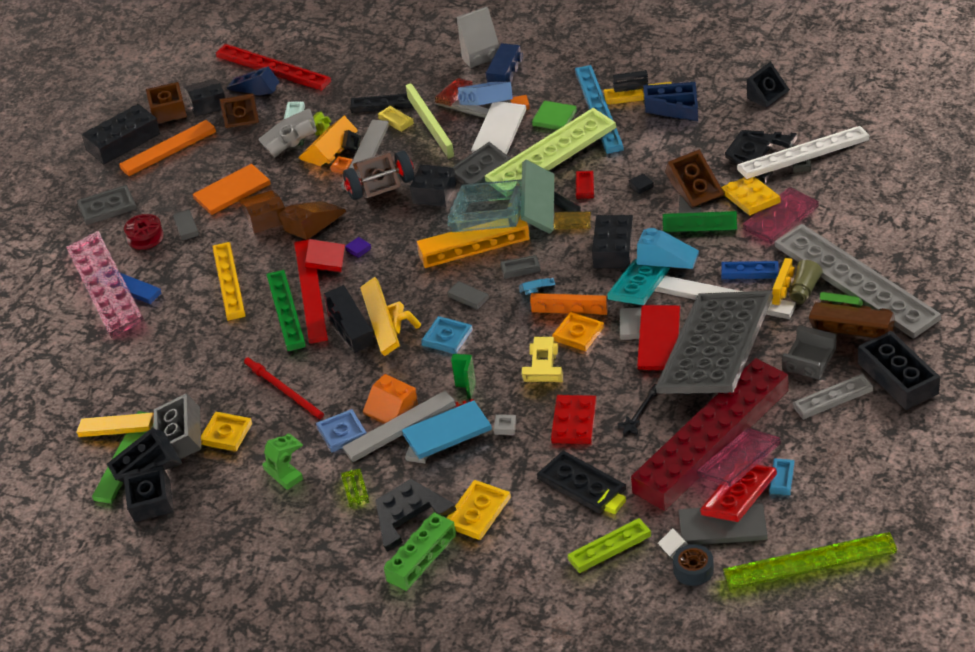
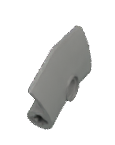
[259,108,317,158]

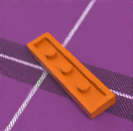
[530,293,608,315]

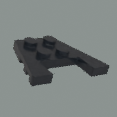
[725,130,797,184]
[376,479,457,552]

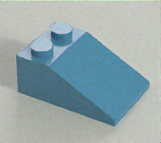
[637,228,699,269]

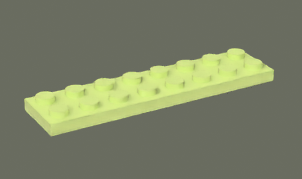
[485,108,616,197]

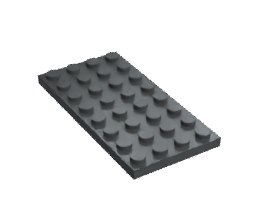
[656,291,773,394]

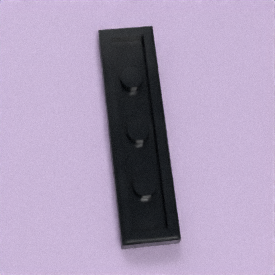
[350,93,414,113]

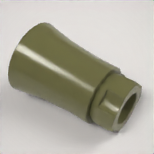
[789,260,823,304]

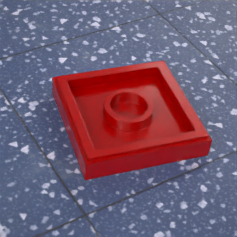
[305,239,345,272]

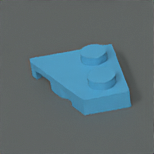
[519,278,555,295]

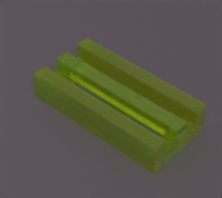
[341,469,369,507]

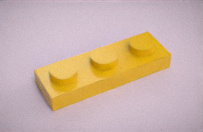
[772,258,795,305]

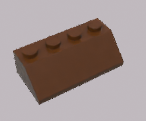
[809,301,895,338]

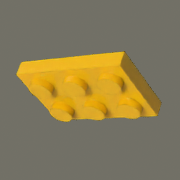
[721,177,781,216]
[447,480,511,540]

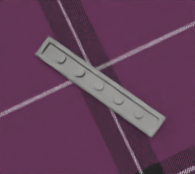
[341,120,389,190]
[343,390,456,462]

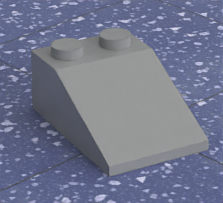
[457,7,499,68]

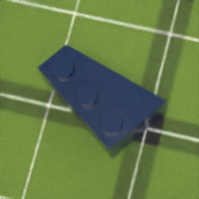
[643,82,698,121]

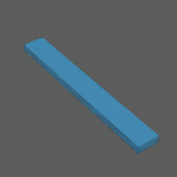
[575,65,624,154]

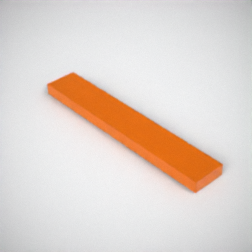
[119,120,216,176]

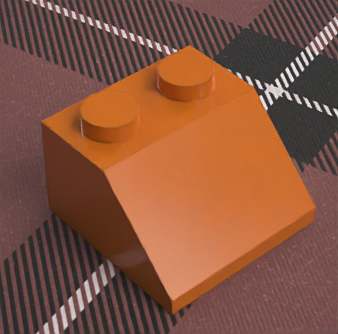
[363,374,418,424]

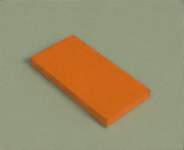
[192,163,271,215]

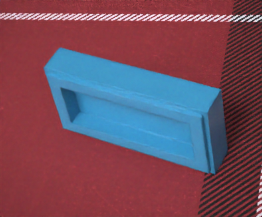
[769,458,795,495]

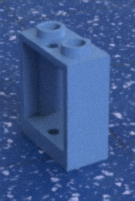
[458,82,513,105]

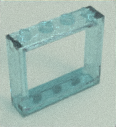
[447,179,522,232]

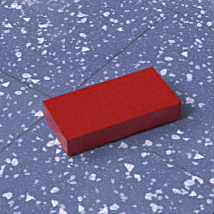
[576,170,594,199]

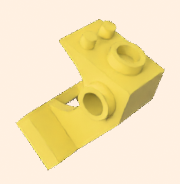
[522,337,563,382]

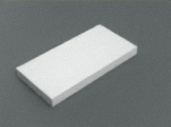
[471,102,526,155]

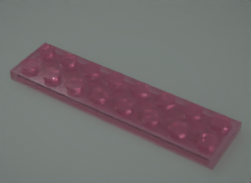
[66,231,145,338]

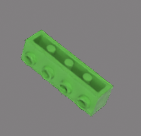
[384,512,456,591]

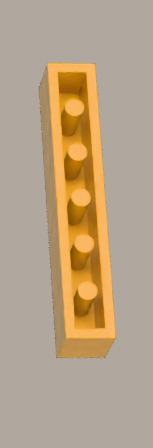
[417,213,530,268]

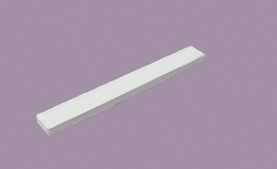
[737,126,870,179]
[655,276,796,320]

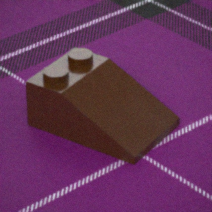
[665,149,724,208]
[239,190,285,234]
[279,201,346,240]

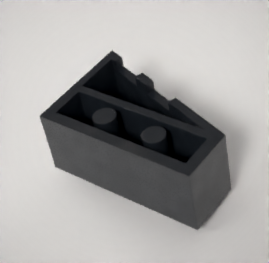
[324,285,375,353]
[107,428,183,482]

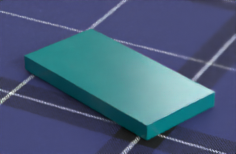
[607,259,670,305]

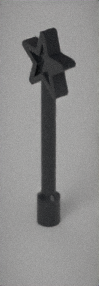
[617,384,657,436]

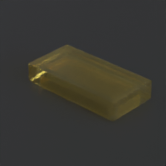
[554,211,591,229]

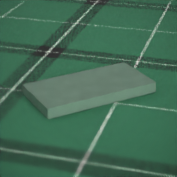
[521,160,554,234]

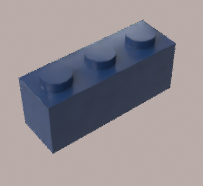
[486,43,523,83]

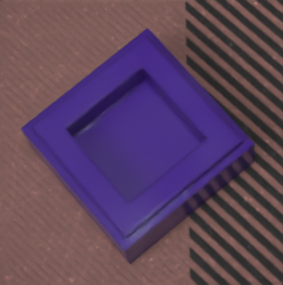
[345,237,371,258]

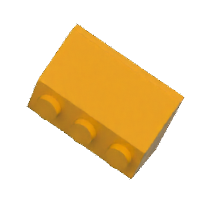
[299,115,358,166]

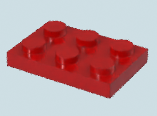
[551,395,597,444]

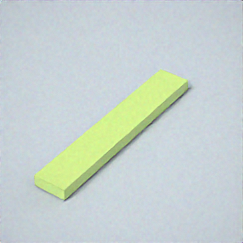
[406,83,454,159]

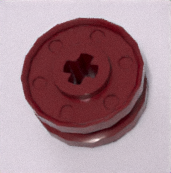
[123,214,164,250]

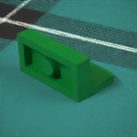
[451,354,476,399]

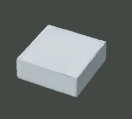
[658,528,688,559]

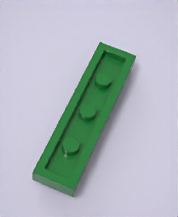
[662,211,737,233]

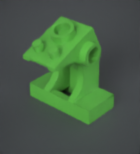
[262,433,303,490]

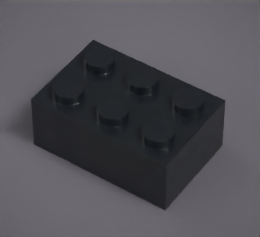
[592,215,634,269]

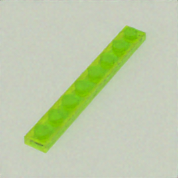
[723,532,897,590]

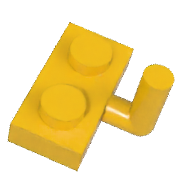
[387,301,421,335]

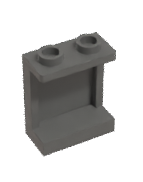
[782,325,837,380]

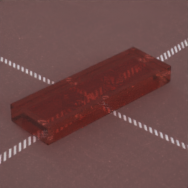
[435,78,473,106]

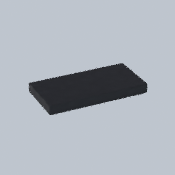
[537,450,626,514]

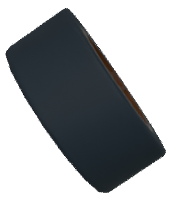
[673,544,714,586]

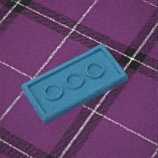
[402,400,492,459]

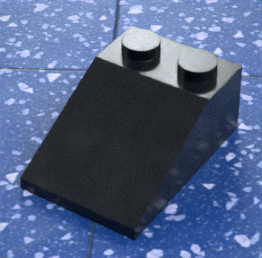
[184,78,225,117]

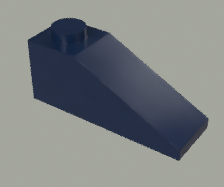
[226,66,279,96]

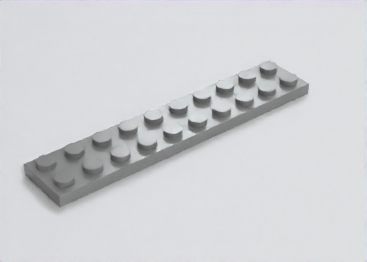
[775,224,941,339]

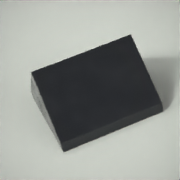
[747,61,790,108]

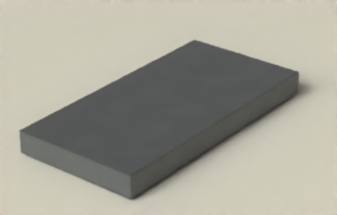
[679,503,768,545]

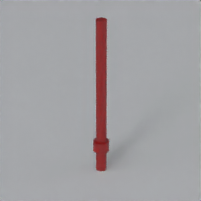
[244,357,324,420]

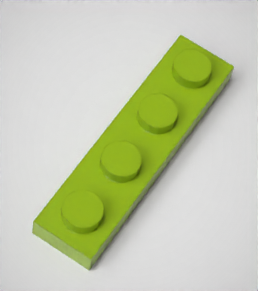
[567,518,651,573]

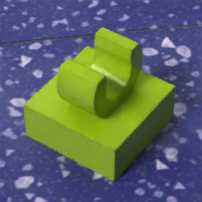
[313,112,331,136]

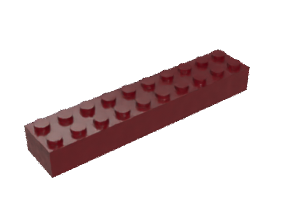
[631,358,789,511]

